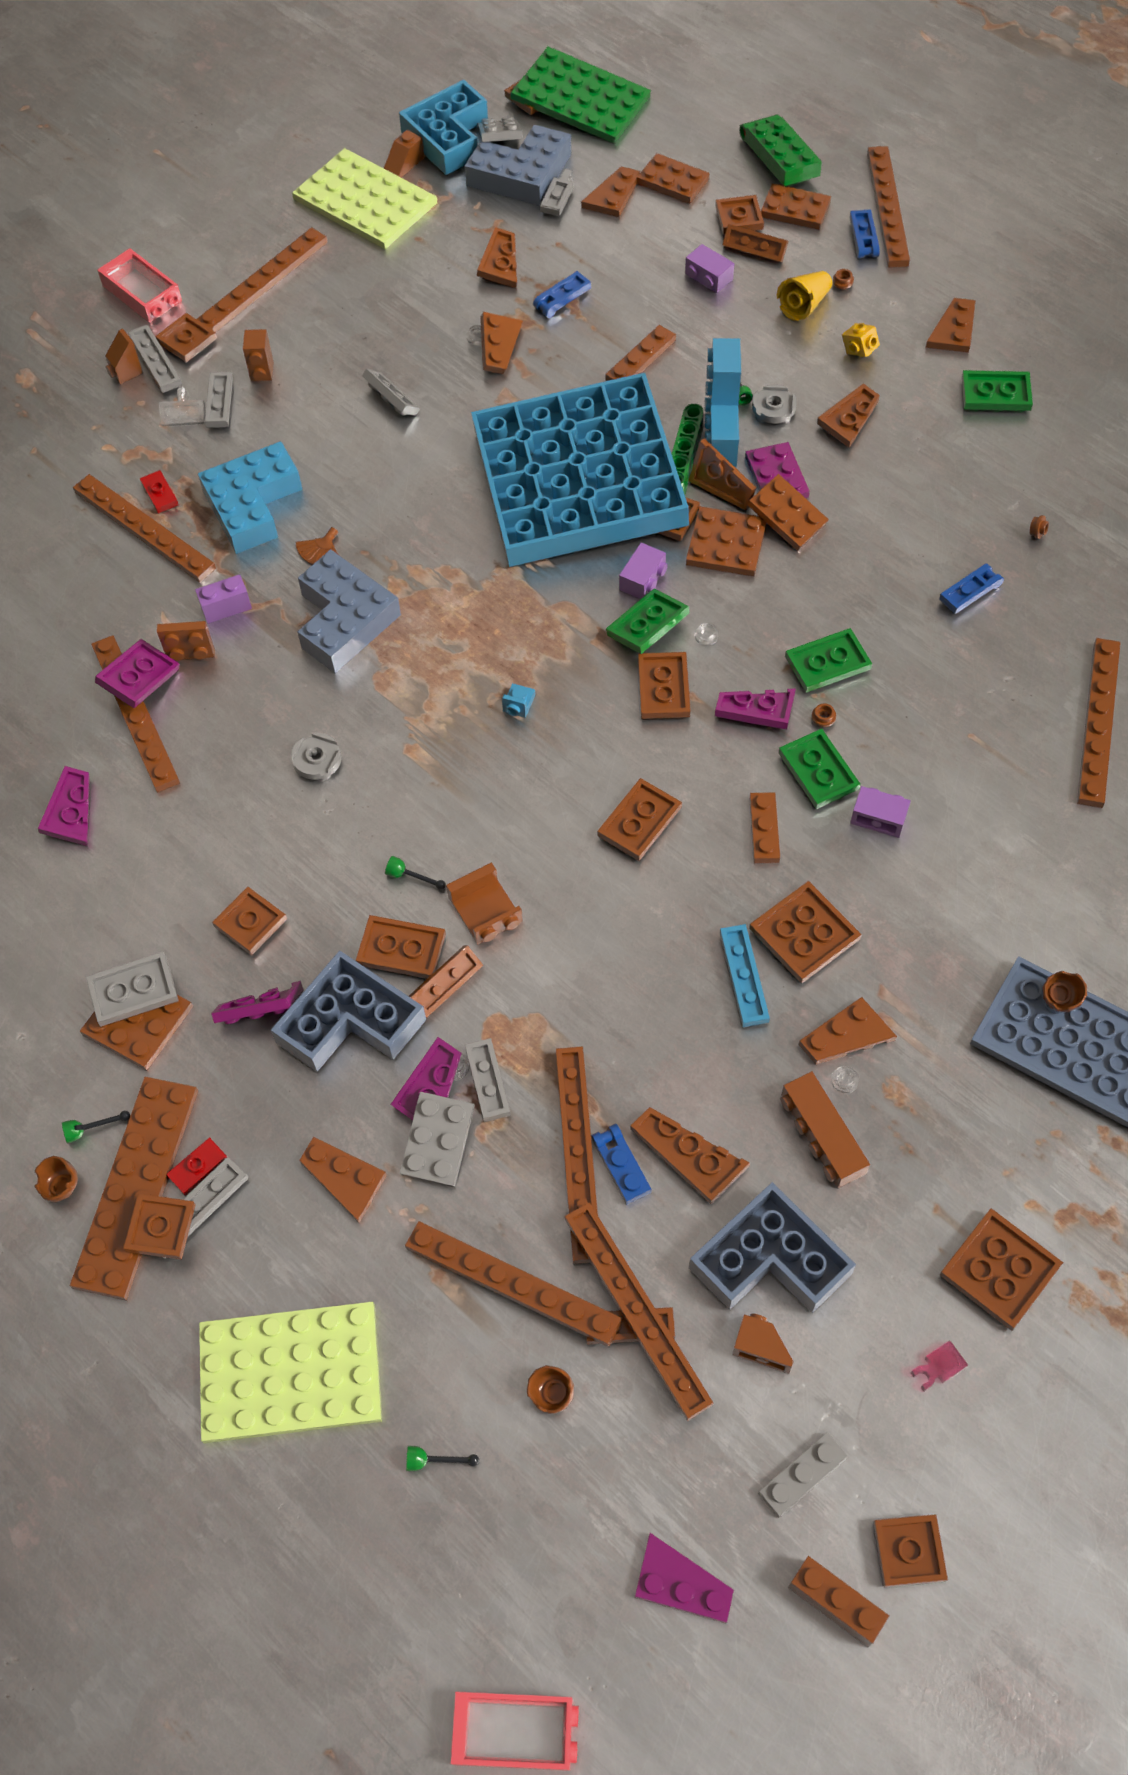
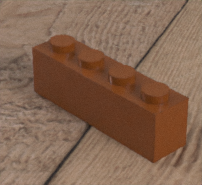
[780,1071,870,1189]

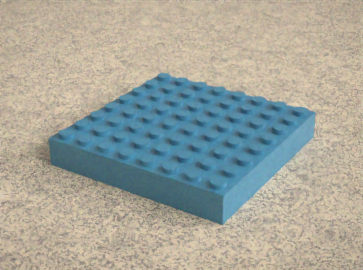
[471,372,689,567]

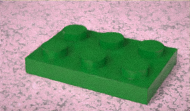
[962,370,1033,411]
[606,588,690,654]
[785,628,872,693]
[778,728,861,809]

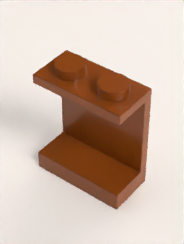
[446,862,523,945]

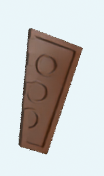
[630,1107,750,1204]

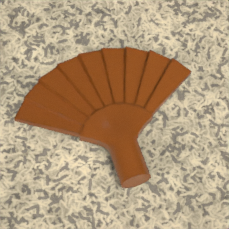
[296,527,339,565]

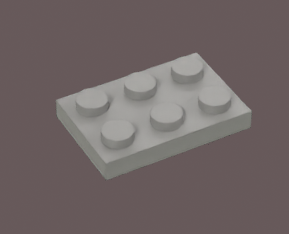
[478,116,522,142]
[86,951,179,1027]
[400,1092,475,1187]

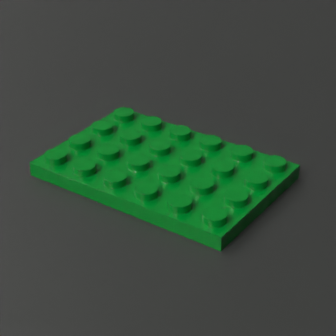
[511,46,651,144]

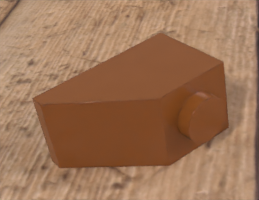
[384,130,425,178]
[105,328,143,384]
[732,1313,793,1374]

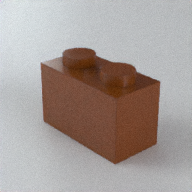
[243,329,274,381]

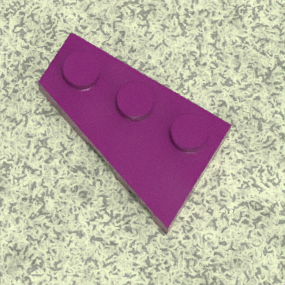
[715,688,796,730]
[38,766,90,846]
[211,980,303,1024]
[390,1037,462,1120]
[635,1533,734,1624]

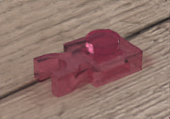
[911,1340,968,1392]

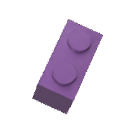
[685,244,734,293]
[619,543,668,599]
[195,574,252,624]
[850,786,911,838]

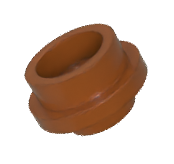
[833,269,854,289]
[1030,515,1049,539]
[811,703,836,727]

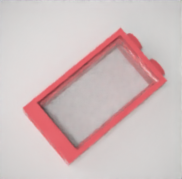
[97,248,182,323]
[451,1692,579,1771]

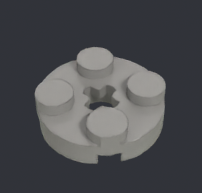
[752,384,797,424]
[291,733,342,781]

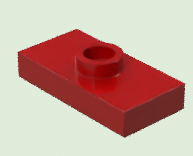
[140,470,179,514]
[166,1137,227,1196]

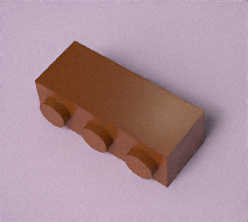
[788,1556,889,1647]

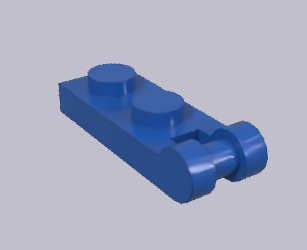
[849,209,880,259]
[533,271,591,318]
[939,563,1004,614]
[591,1123,652,1205]

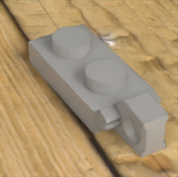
[540,169,574,216]

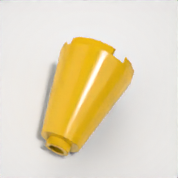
[776,271,832,321]

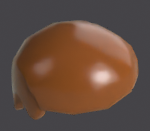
[1042,971,1087,1012]
[34,1156,78,1203]
[527,1365,574,1414]

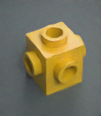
[841,323,880,357]

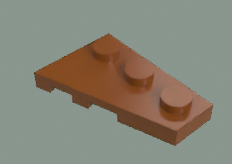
[688,438,756,510]

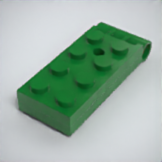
[739,114,822,186]

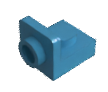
[502,683,535,718]

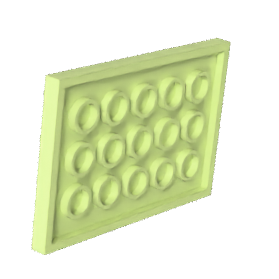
[292,148,437,249]
[199,1302,382,1443]

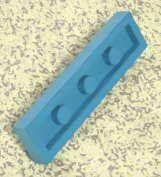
[720,924,770,1027]

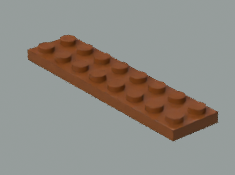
[70,1077,198,1301]

